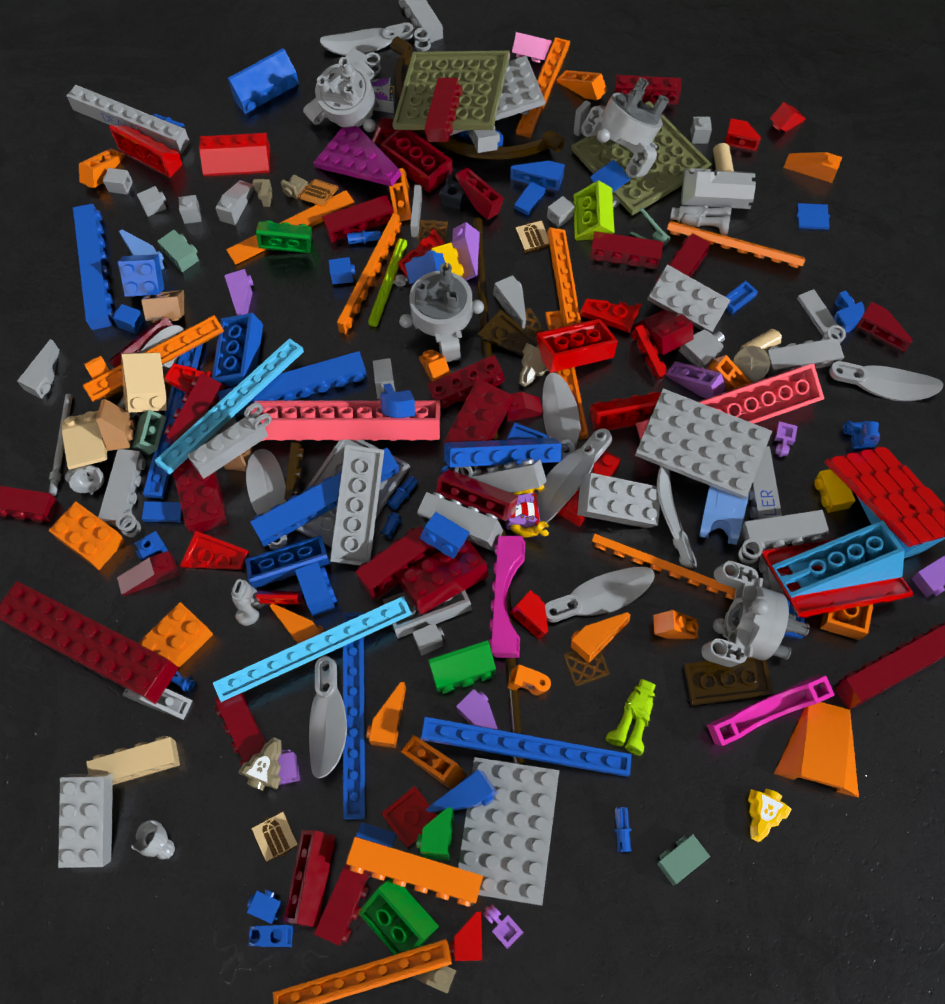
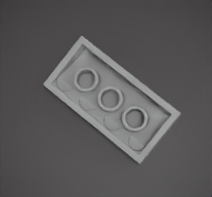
[383,590,472,639]

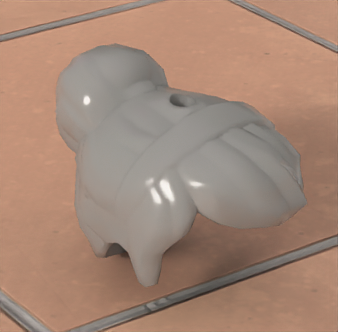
[65,464,105,495]
[131,820,175,859]

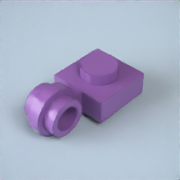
[774,421,797,457]
[483,904,523,949]

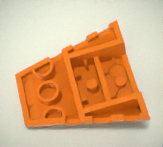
[773,702,859,798]

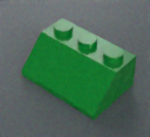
[256,221,312,253]
[429,640,496,694]
[417,807,454,861]
[359,878,439,955]

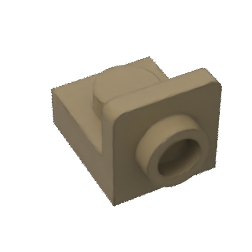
[281,175,308,199]
[253,179,273,207]

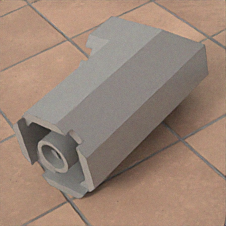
[680,168,756,209]

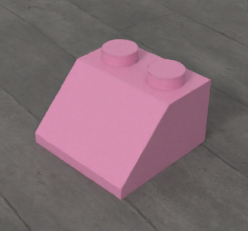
[512,32,552,62]

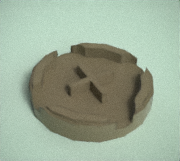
[733,345,771,382]

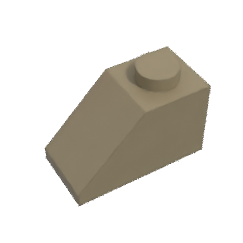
[412,966,457,993]

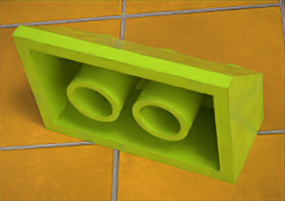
[573,180,614,241]

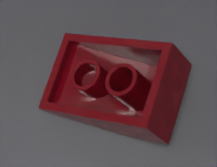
[633,310,694,355]

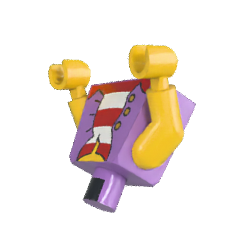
[497,485,549,538]

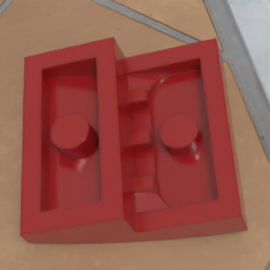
[256,591,304,604]

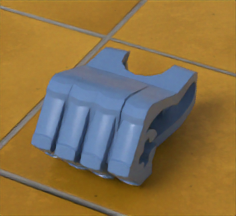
[699,486,749,545]

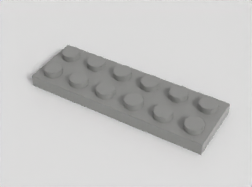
[330,445,384,565]

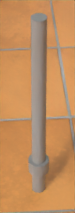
[49,394,73,496]

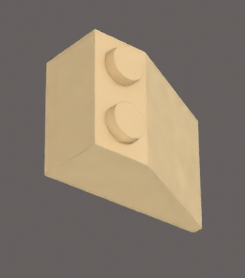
[121,352,167,413]
[62,410,107,470]

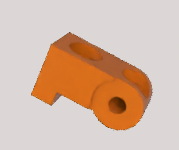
[507,665,551,695]

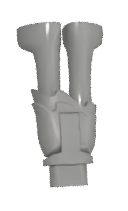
[670,205,732,236]
[231,579,264,626]

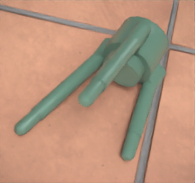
[630,208,670,247]

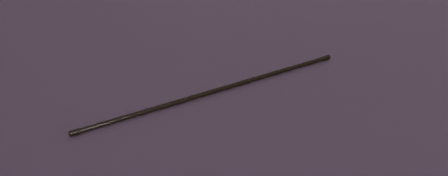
[472,218,524,765]

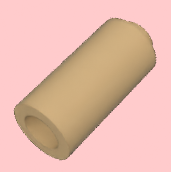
[713,143,734,171]
[741,329,782,352]

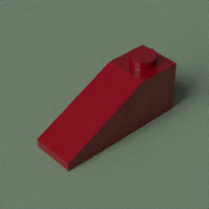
[455,167,504,220]
[857,302,913,352]
[117,551,180,596]

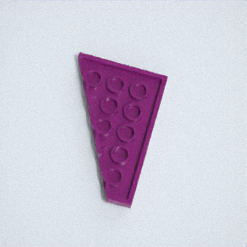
[313,126,401,186]

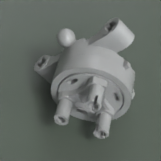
[303,57,376,132]

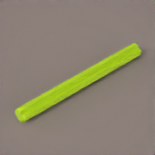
[368,238,407,327]

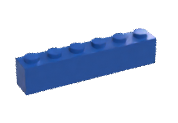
[444,438,562,467]

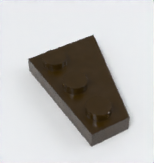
[477,309,538,357]
[284,442,306,501]

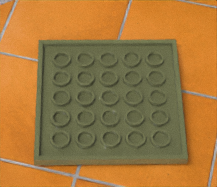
[392,51,510,130]
[571,101,712,215]

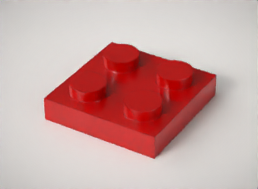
[381,786,438,849]

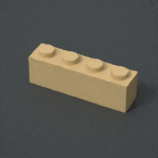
[86,736,180,785]

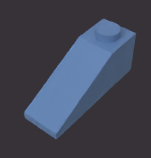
[119,230,165,270]

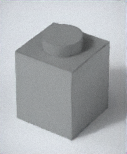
[690,117,712,144]
[103,168,133,195]
[137,186,166,217]
[179,195,201,224]
[547,196,575,228]
[413,623,445,656]

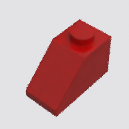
[770,102,806,132]
[725,118,761,151]
[509,590,548,640]
[450,912,482,961]

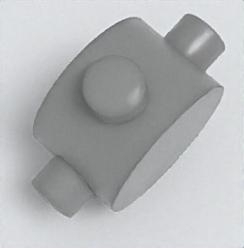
[393,275,408,287]

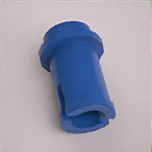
[843,421,868,435]
[381,512,402,538]
[170,671,196,691]

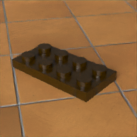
[683,657,774,706]

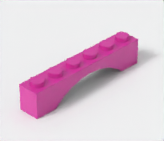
[489,536,525,658]
[706,675,835,746]

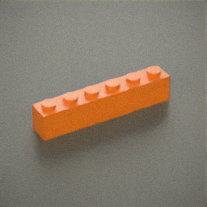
[346,837,483,907]

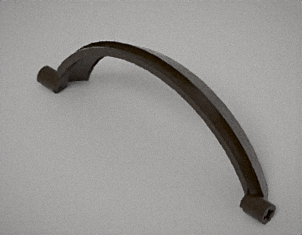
[390,36,565,161]

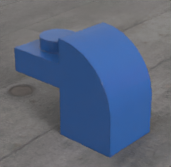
[834,290,864,335]
[380,383,415,418]

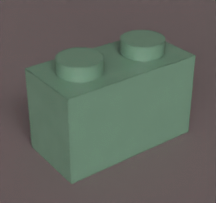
[157,230,199,272]
[131,410,166,455]
[656,835,710,886]

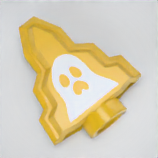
[748,789,792,842]

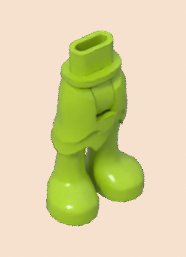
[605,679,656,755]

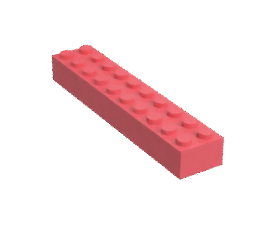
[635,363,824,440]
[251,401,441,441]

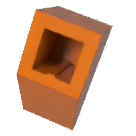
[419,350,451,382]
[84,356,121,399]
[653,610,699,639]

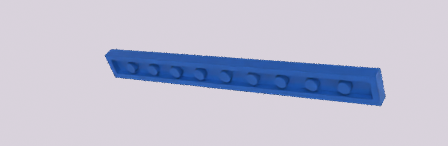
[143,343,204,499]
[343,612,366,820]
[420,717,632,777]

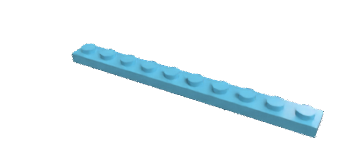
[155,338,304,475]
[213,596,412,702]

